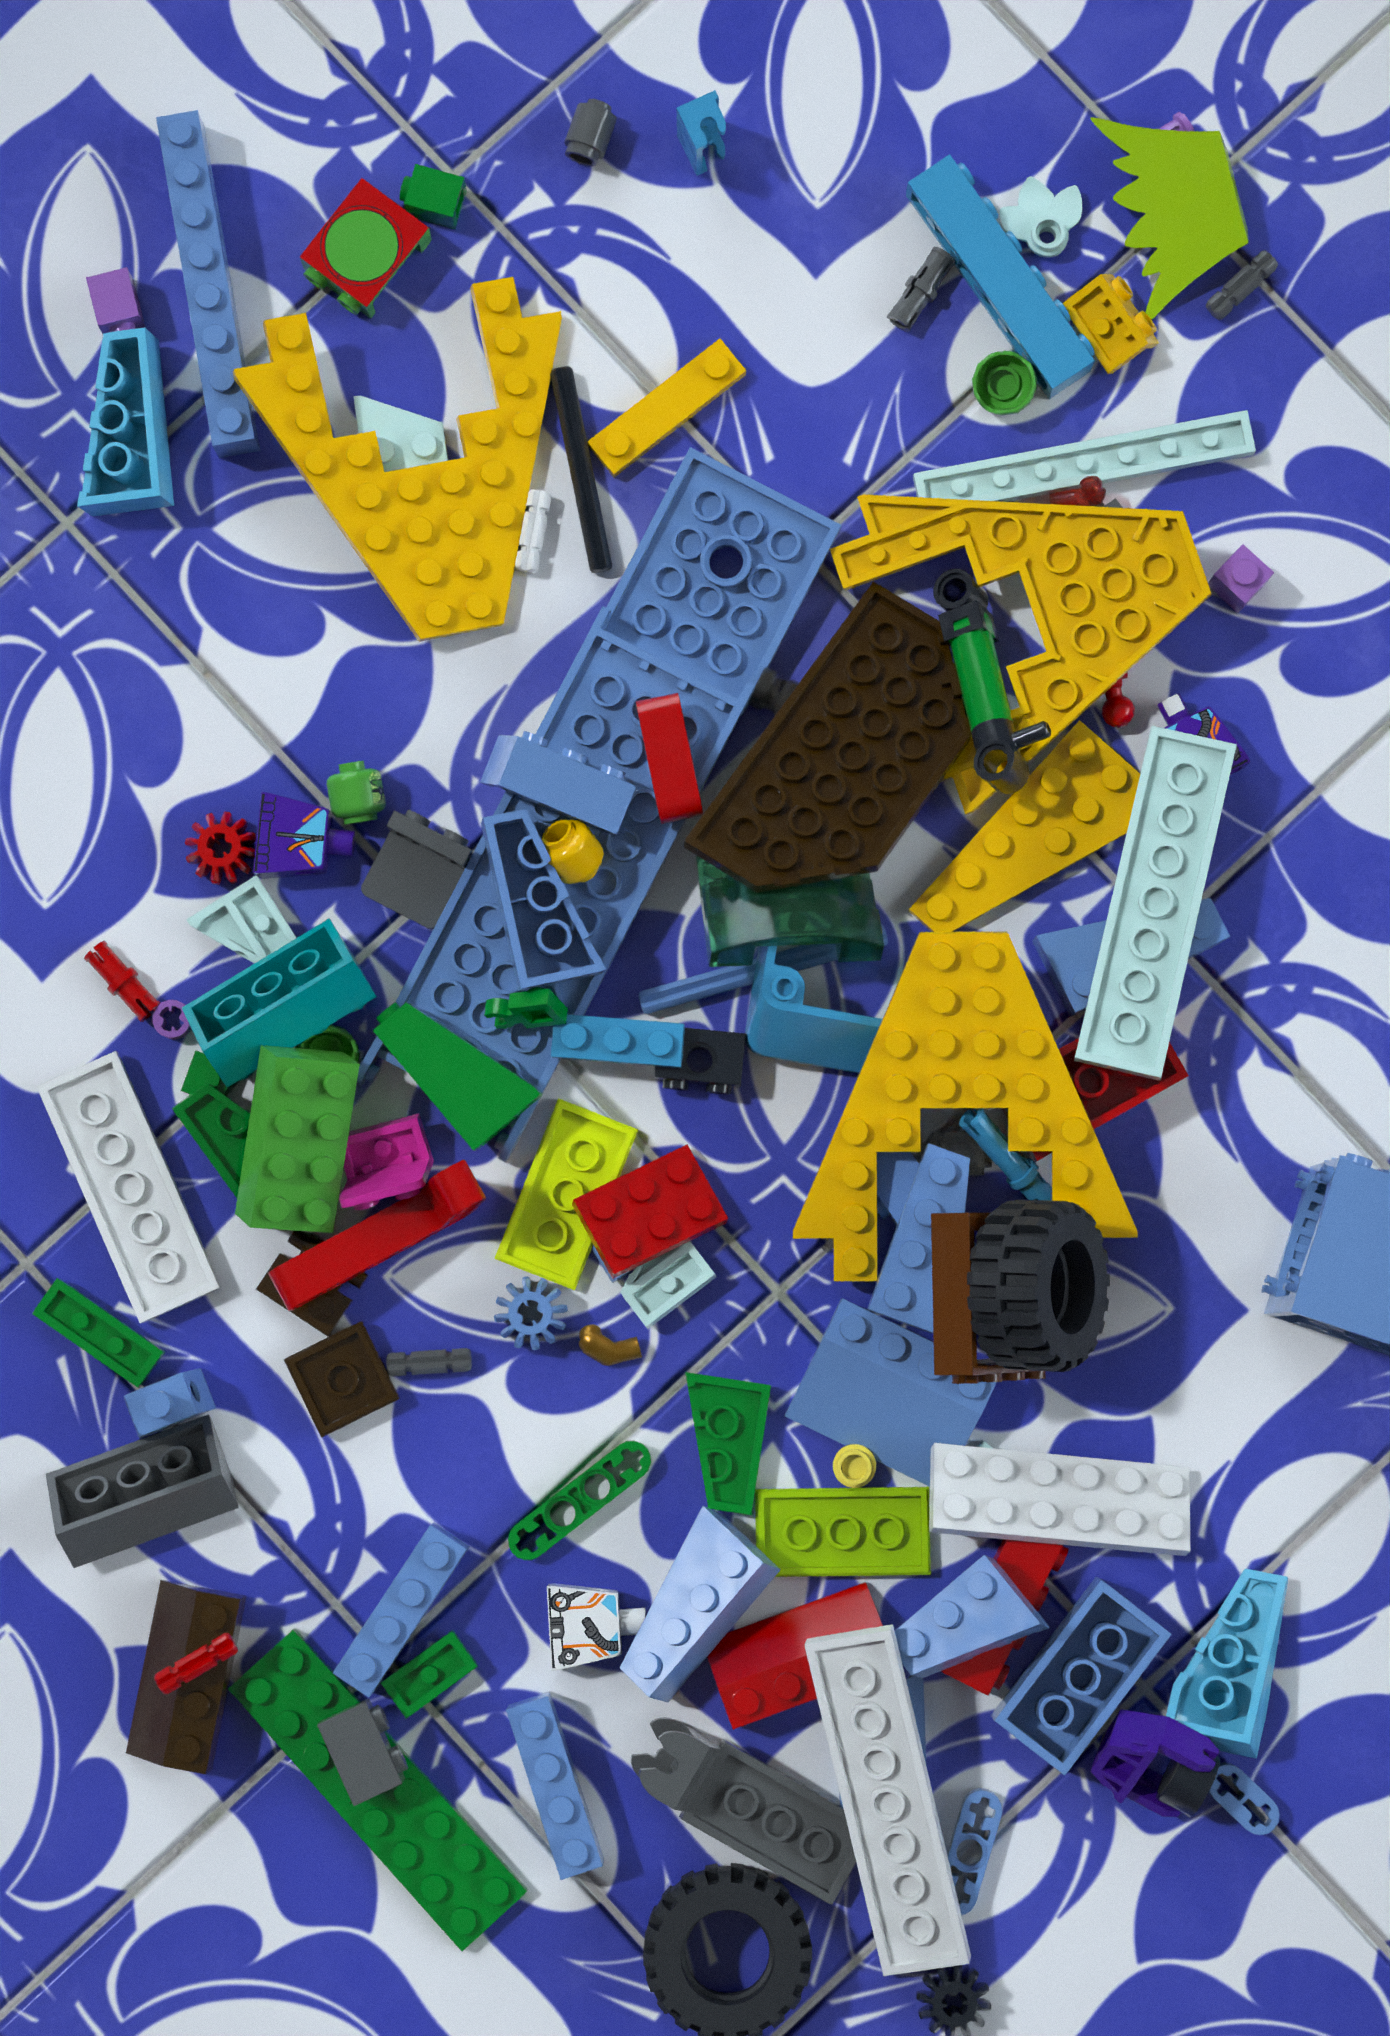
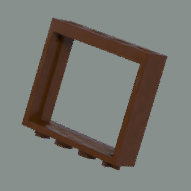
[931,1213,1046,1384]

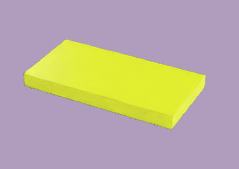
[494,1098,638,1290]

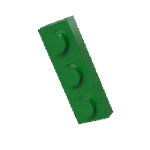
[32,1278,165,1388]

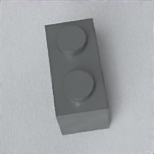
[317,1698,408,1806]

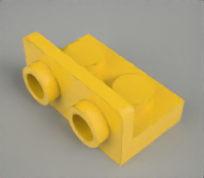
[1062,274,1159,374]

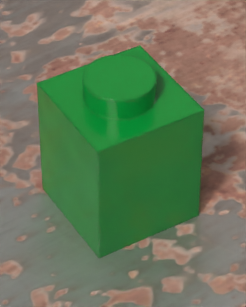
[399,164,467,230]

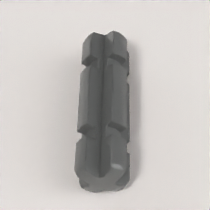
[1206,250,1278,320]
[386,1348,472,1376]

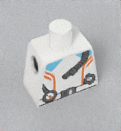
[547,1583,646,1671]

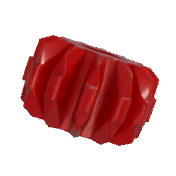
[185,812,257,885]

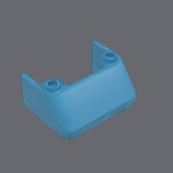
[745,920,882,1074]

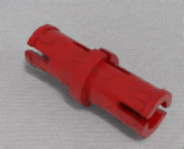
[84,940,160,1022]

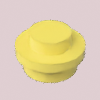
[833,1444,876,1488]

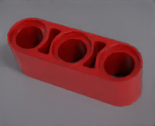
[636,693,704,824]

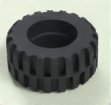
[967,1200,1110,1372]
[643,1863,812,2036]

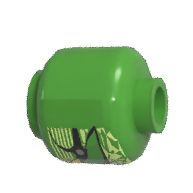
[327,761,386,825]

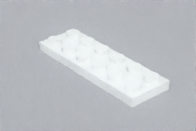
[36,1051,221,1323]
[929,1443,1190,1556]

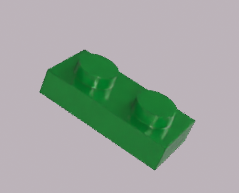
[381,1630,478,1719]

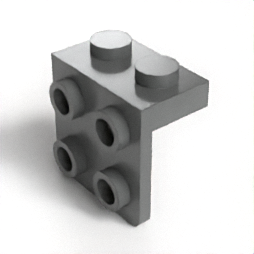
[361,810,473,929]

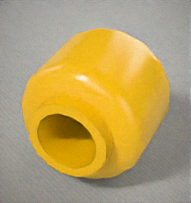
[542,820,604,884]

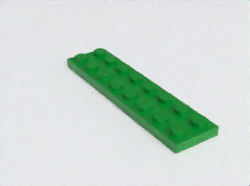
[228,1628,528,1952]

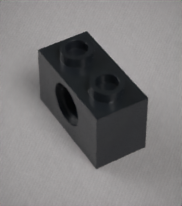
[654,1028,746,1095]

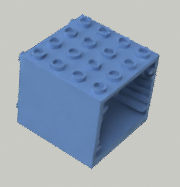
[1261,1153,1390,1355]

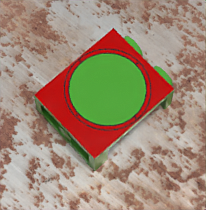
[300,178,432,319]

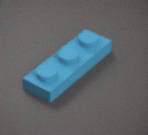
[551,1014,685,1068]

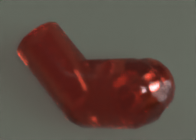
[1049,476,1106,506]

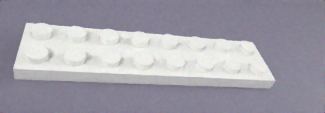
[804,1624,971,1976]

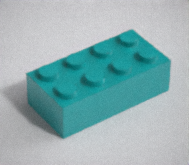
[182,918,377,1087]

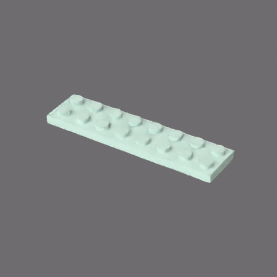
[1074,726,1237,1081]

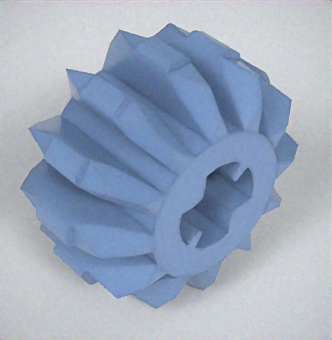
[494,1276,568,1350]

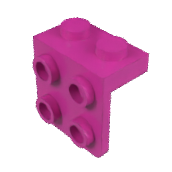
[339,1113,434,1210]

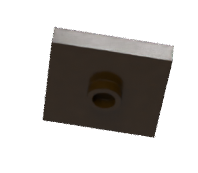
[283,1321,401,1438]

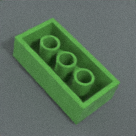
[235,1045,360,1233]

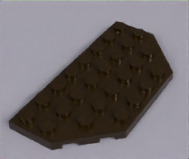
[684,581,972,893]

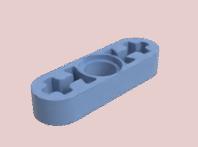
[947,1788,1002,1915]

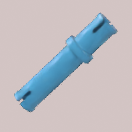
[959,1108,1052,1201]

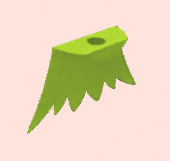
[1090,117,1249,320]

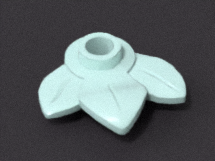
[999,176,1082,258]

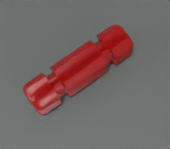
[154,1633,238,1695]

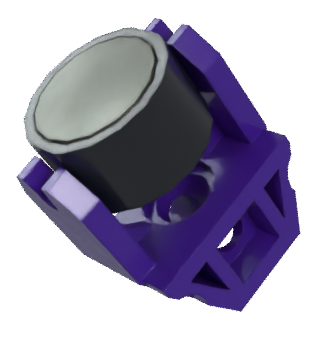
[1091,1709,1220,1817]

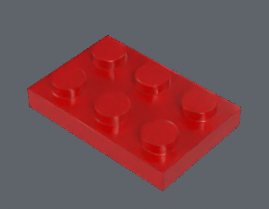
[572,1144,728,1279]

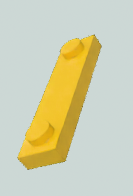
[587,338,746,478]

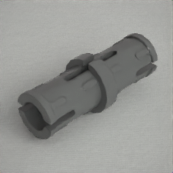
[887,247,956,332]

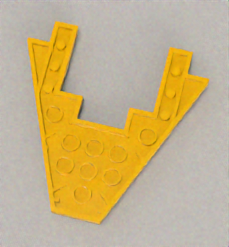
[233,277,562,642]
[830,494,1212,815]
[793,931,1138,1281]

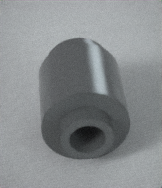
[564,99,617,167]

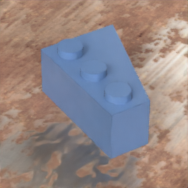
[480,731,636,835]
[895,1555,1050,1678]

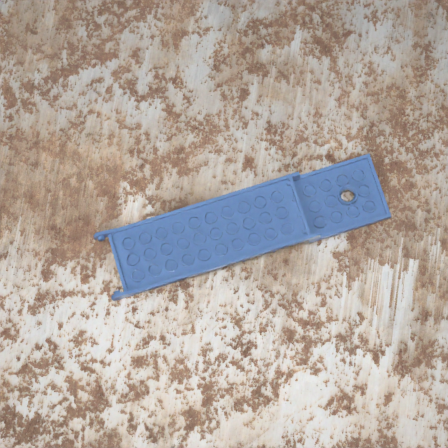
[357,447,842,1163]

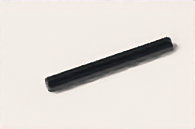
[550,366,612,573]

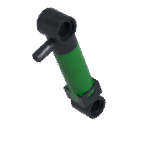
[933,568,1051,794]

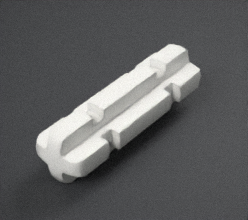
[515,490,551,574]

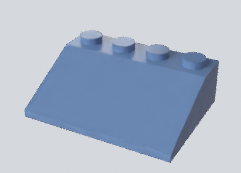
[785,1298,997,1487]

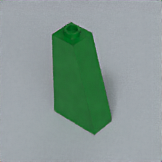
[373,1002,543,1151]

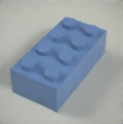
[990,1577,1172,1776]

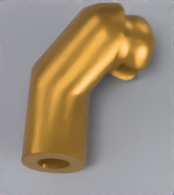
[579,1324,642,1366]

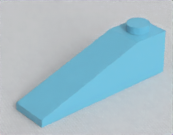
[1166,1569,1288,1759]

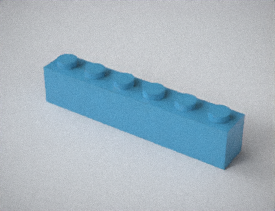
[906,154,1095,399]

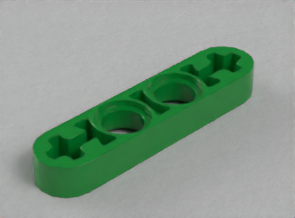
[508,1440,651,1560]

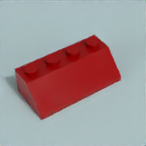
[707,1582,883,1729]

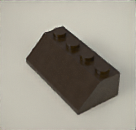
[126,1580,247,1775]

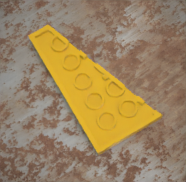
[908,720,1140,932]

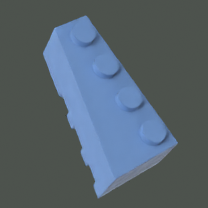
[481,808,606,992]
[1032,898,1230,1017]

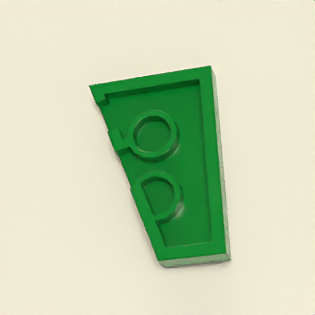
[171,1083,250,1199]
[685,1372,771,1515]

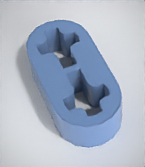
[1209,1762,1280,1835]

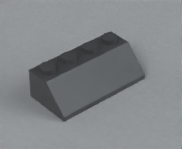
[46,1414,239,1568]

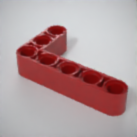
[268,1159,486,1312]

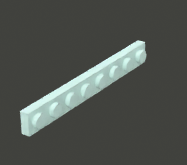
[913,410,1256,502]

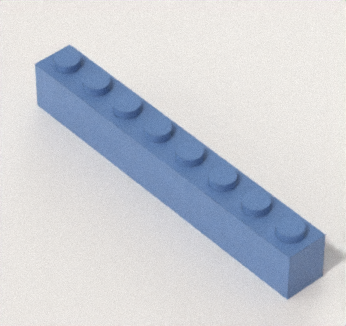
[156,110,260,458]

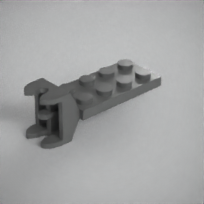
[631,1717,856,1905]

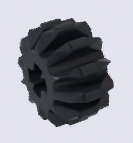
[916,1965,991,2036]

